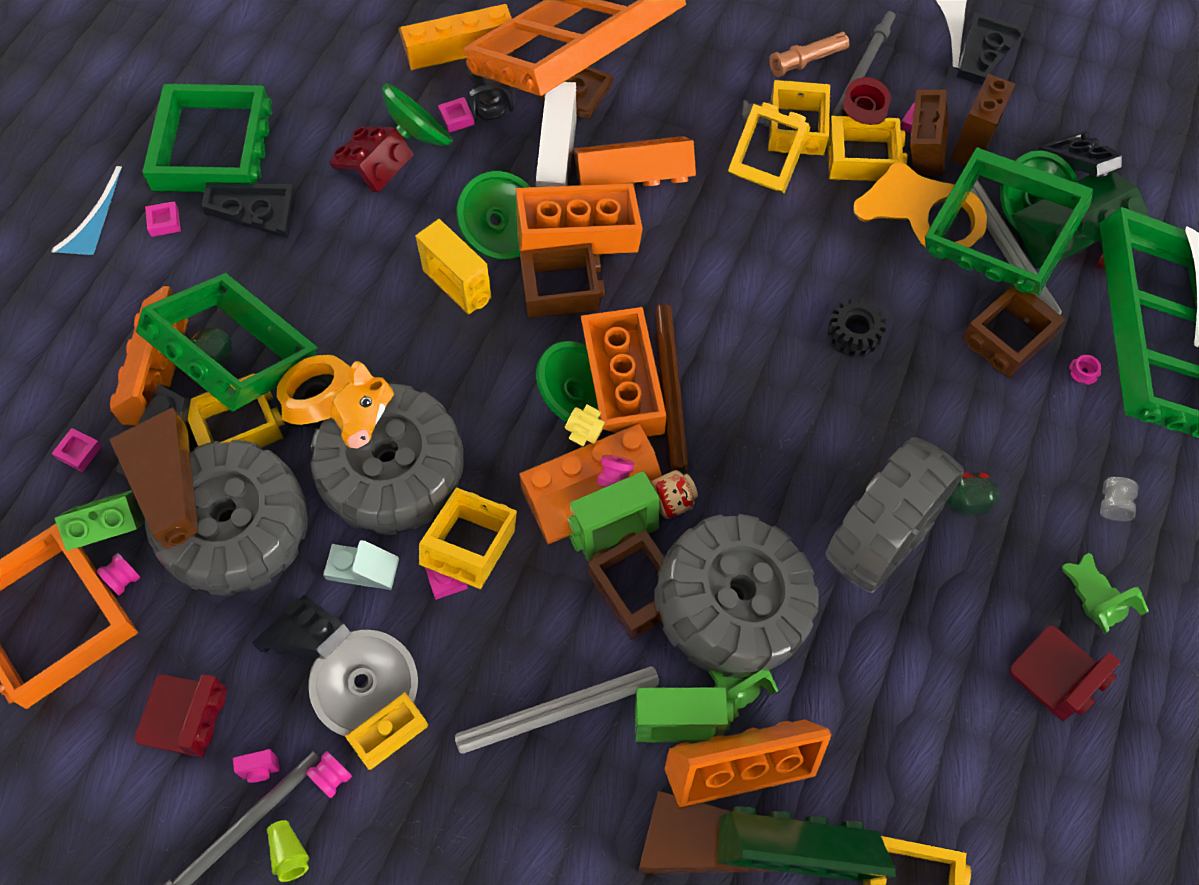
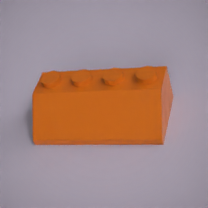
[573,136,696,186]
[515,184,643,254]
[110,286,188,426]
[581,307,666,437]
[519,424,662,544]
[664,719,832,808]

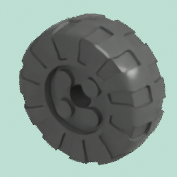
[310,383,464,535]
[825,437,964,593]
[144,440,308,596]
[654,514,819,678]

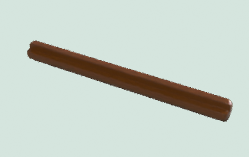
[655,304,688,471]

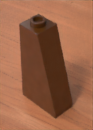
[109,407,198,549]
[638,791,773,874]

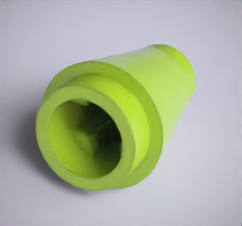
[267,820,309,882]

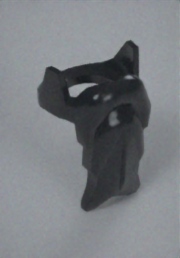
[467,69,514,120]

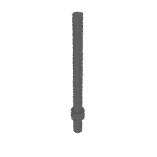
[829,11,896,124]
[163,751,321,885]

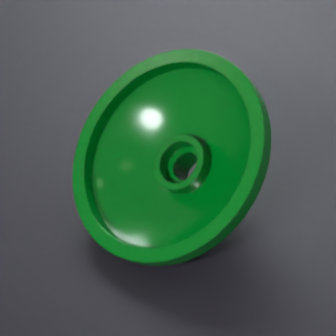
[382,82,453,146]
[1000,151,1078,231]
[456,171,530,260]
[536,341,600,422]

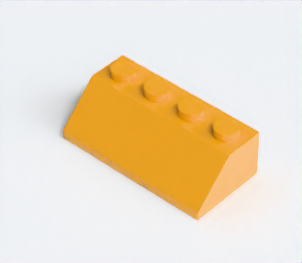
[399,4,512,70]

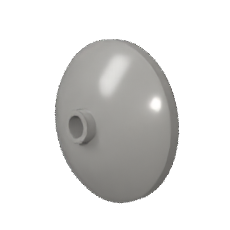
[308,629,418,736]

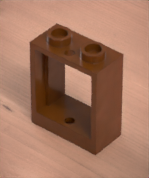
[951,74,1016,166]
[910,89,949,176]
[520,243,605,318]
[962,285,1066,379]
[587,530,665,640]

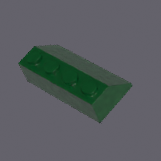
[1011,171,1149,269]
[717,806,896,882]

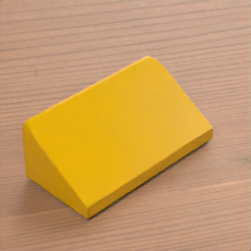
[345,692,428,770]

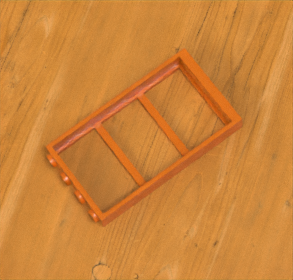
[464,0,686,96]

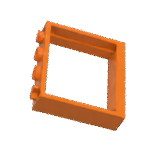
[0,524,139,709]

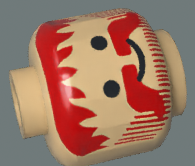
[651,470,698,519]

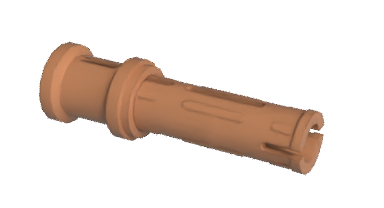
[769,32,849,77]

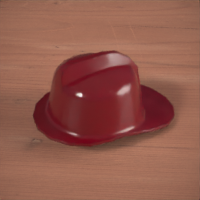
[843,77,890,125]

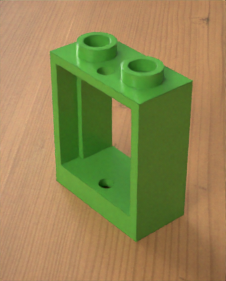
[567,471,659,561]
[55,490,146,551]
[635,687,734,742]

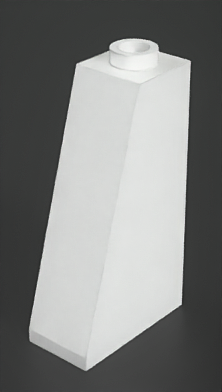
[536,82,577,187]

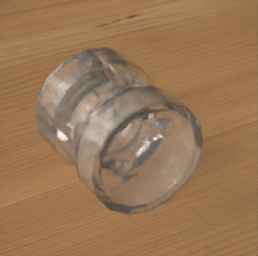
[1100,477,1139,522]

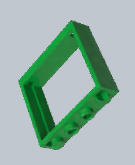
[143,84,273,192]
[925,148,1093,295]
[135,273,318,412]

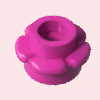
[1069,355,1101,385]

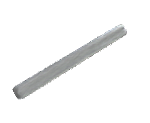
[971,180,1062,314]
[455,666,659,754]

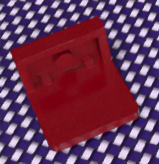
[329,126,414,192]
[1009,626,1121,722]
[134,674,227,758]

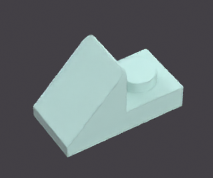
[323,540,399,590]

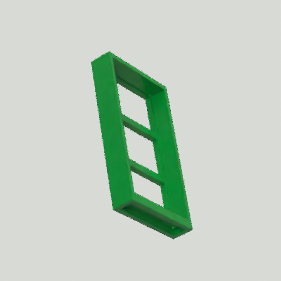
[1099,207,1199,438]

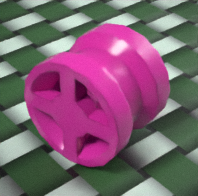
[597,455,635,487]
[96,553,141,596]
[305,751,352,799]

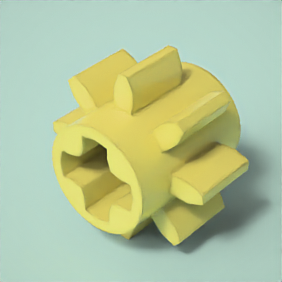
[565,405,606,446]

